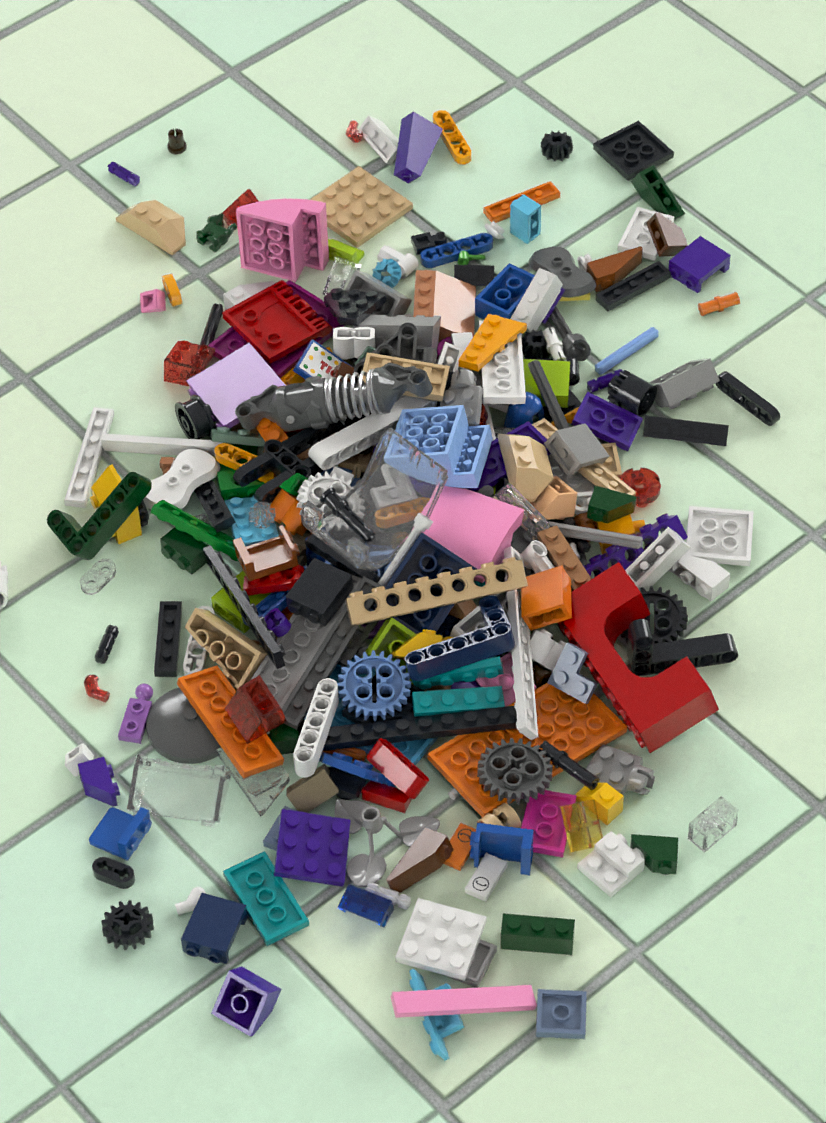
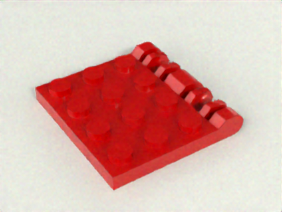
[222,280,332,364]

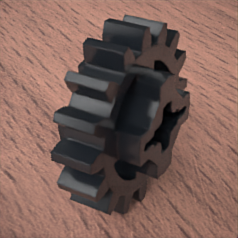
[101,900,154,950]

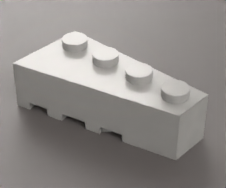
[354,315,441,351]

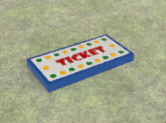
[293,339,351,379]

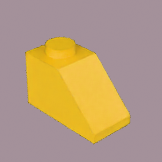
[391,629,442,660]
[575,783,624,825]

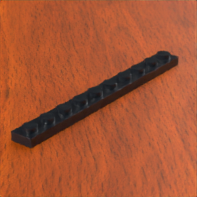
[299,706,517,751]

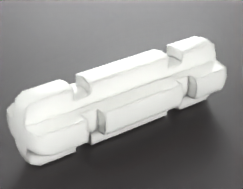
[365,882,411,909]

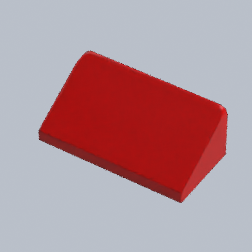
[362,780,412,813]

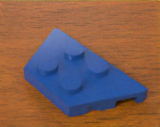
[319,751,396,787]

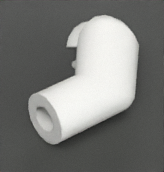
[175,887,206,915]

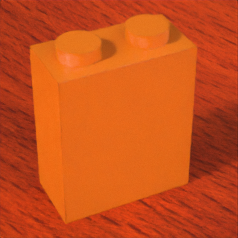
[521,565,572,631]

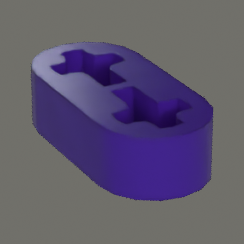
[264,608,292,638]

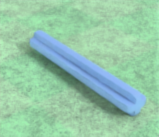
[595,327,659,375]

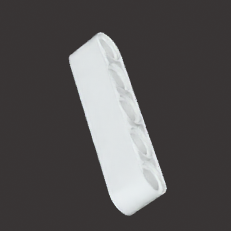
[293,678,339,777]

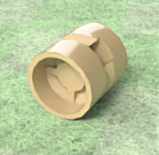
[477,803,521,828]

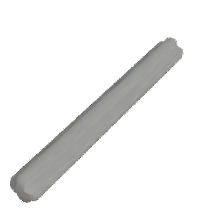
[539,521,643,549]

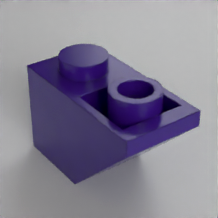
[77,757,120,807]

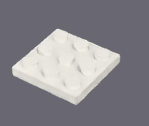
[685,506,754,566]
[396,898,486,981]

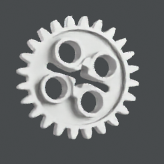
[296,471,366,536]

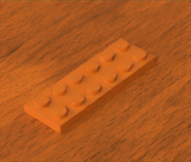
[177,666,284,778]

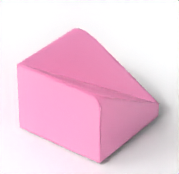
[140,289,166,313]

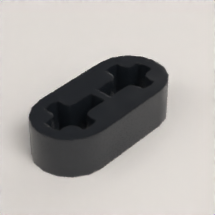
[92,857,135,889]

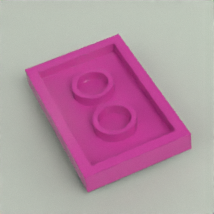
[521,790,576,858]

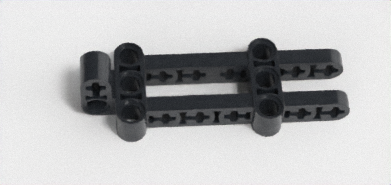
[233,401,374,506]

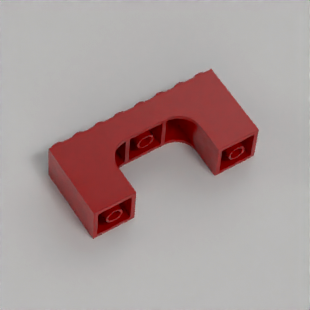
[557,562,719,753]

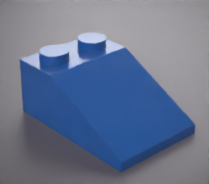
[475,263,535,320]

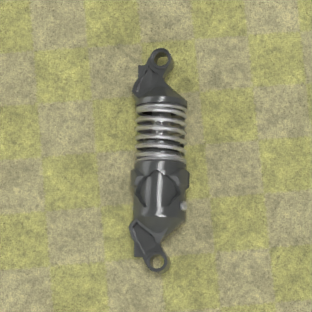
[235,362,433,432]

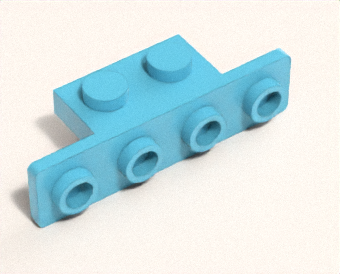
[409,968,464,1060]

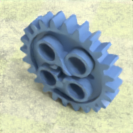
[337,650,411,721]

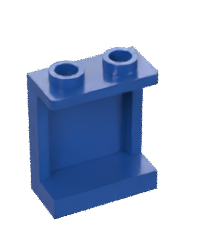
[470,823,534,875]

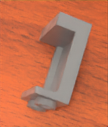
[544,423,610,477]

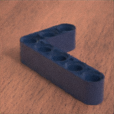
[405,595,515,681]

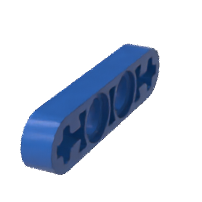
[421,233,493,268]

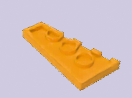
[458,314,527,372]

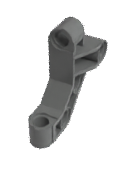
[354,322,437,387]

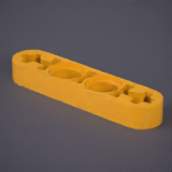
[433,110,472,165]
[215,443,277,483]

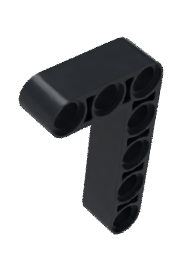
[627,619,739,676]

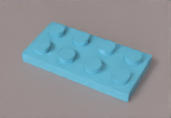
[224,496,279,546]

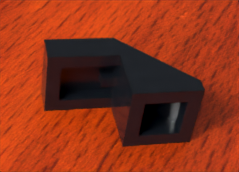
[328,766,366,800]

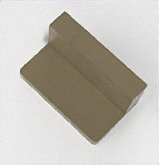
[286,764,339,813]

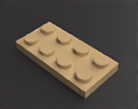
[362,352,450,402]

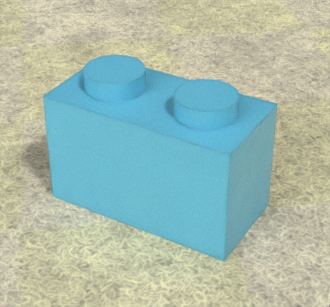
[510,194,541,244]

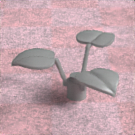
[335,799,440,887]

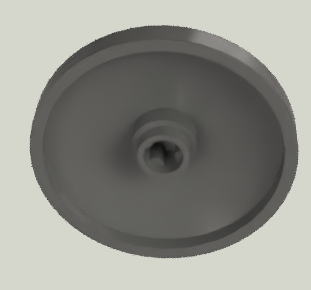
[146,687,224,764]

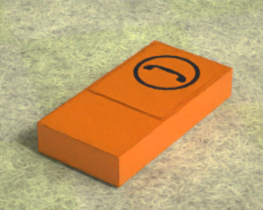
[444,823,476,871]

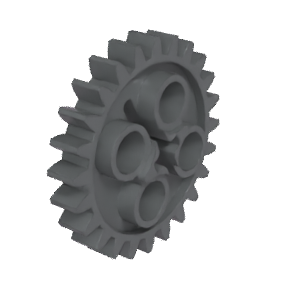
[477,738,553,805]

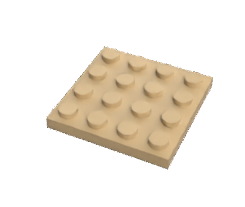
[310,166,413,248]

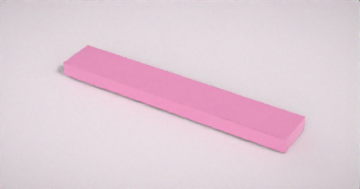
[391,985,537,1018]

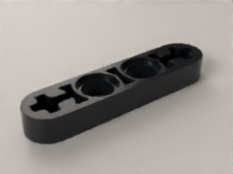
[716,371,780,426]
[305,533,380,583]

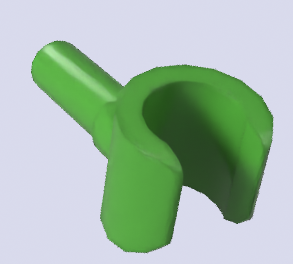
[458,251,485,265]

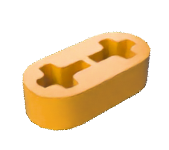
[162,273,182,307]

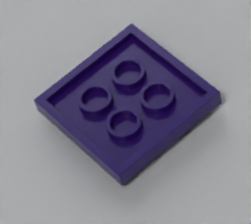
[273,809,351,887]

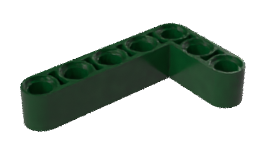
[47,472,152,560]

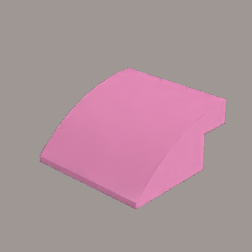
[236,199,329,282]
[421,485,524,583]

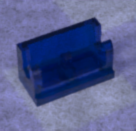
[338,884,394,927]

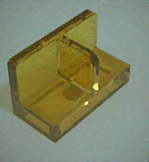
[560,799,603,852]

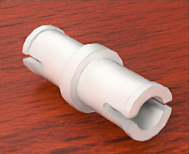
[543,327,567,361]

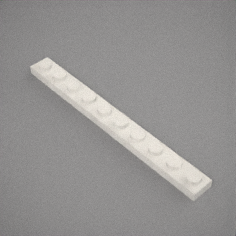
[504,546,538,740]

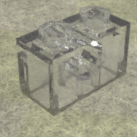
[688,796,739,853]

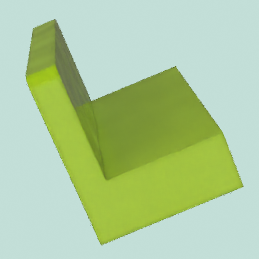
[328,239,364,269]

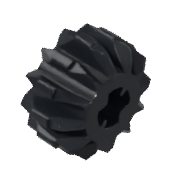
[541,131,573,162]
[521,329,551,359]

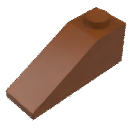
[586,246,643,292]

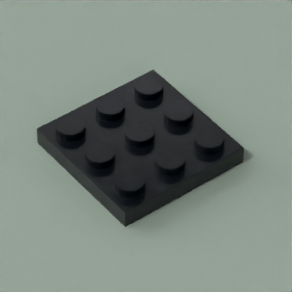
[593,120,674,181]

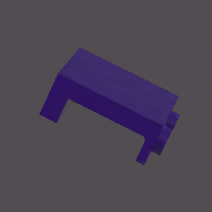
[668,236,731,293]

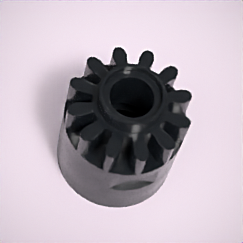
[607,370,657,417]

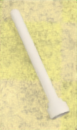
[378,513,433,587]

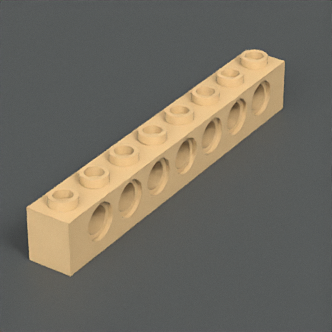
[345,557,528,627]

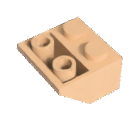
[516,476,577,522]

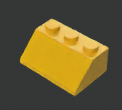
[90,464,142,544]

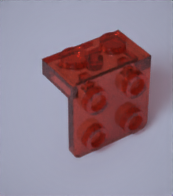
[164,340,215,386]

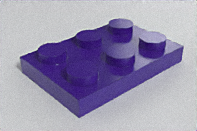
[571,392,644,452]

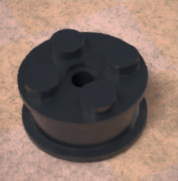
[175,394,217,439]

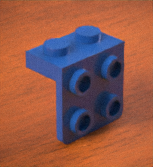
[89,807,152,861]

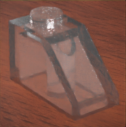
[322,257,361,296]

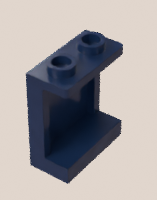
[181,893,248,964]

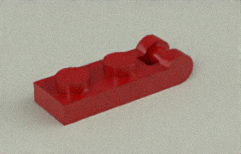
[243,565,305,596]

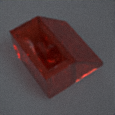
[225,675,287,744]

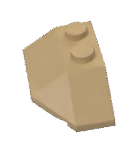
[116,200,186,255]
[497,434,554,502]

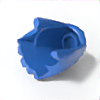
[504,392,545,434]

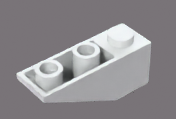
[668,554,730,601]

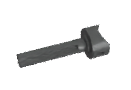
[550,307,591,361]

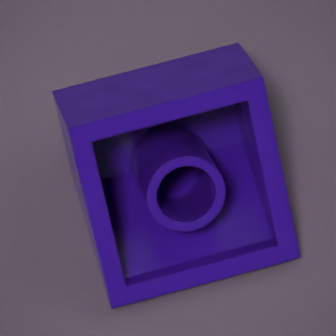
[211,966,281,1037]

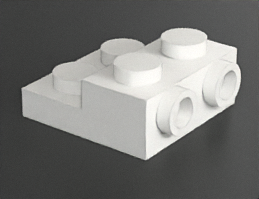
[577,831,645,897]

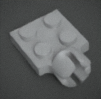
[440,369,483,426]
[586,745,655,795]

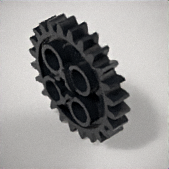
[620,586,688,644]

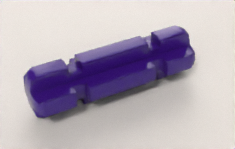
[107,161,140,186]
[587,369,623,393]

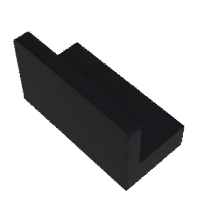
[454,265,495,285]

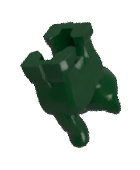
[196,213,237,252]

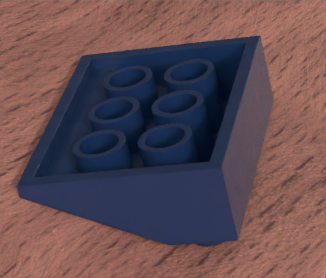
[371,533,477,634]

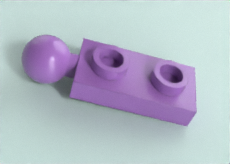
[118,683,153,744]

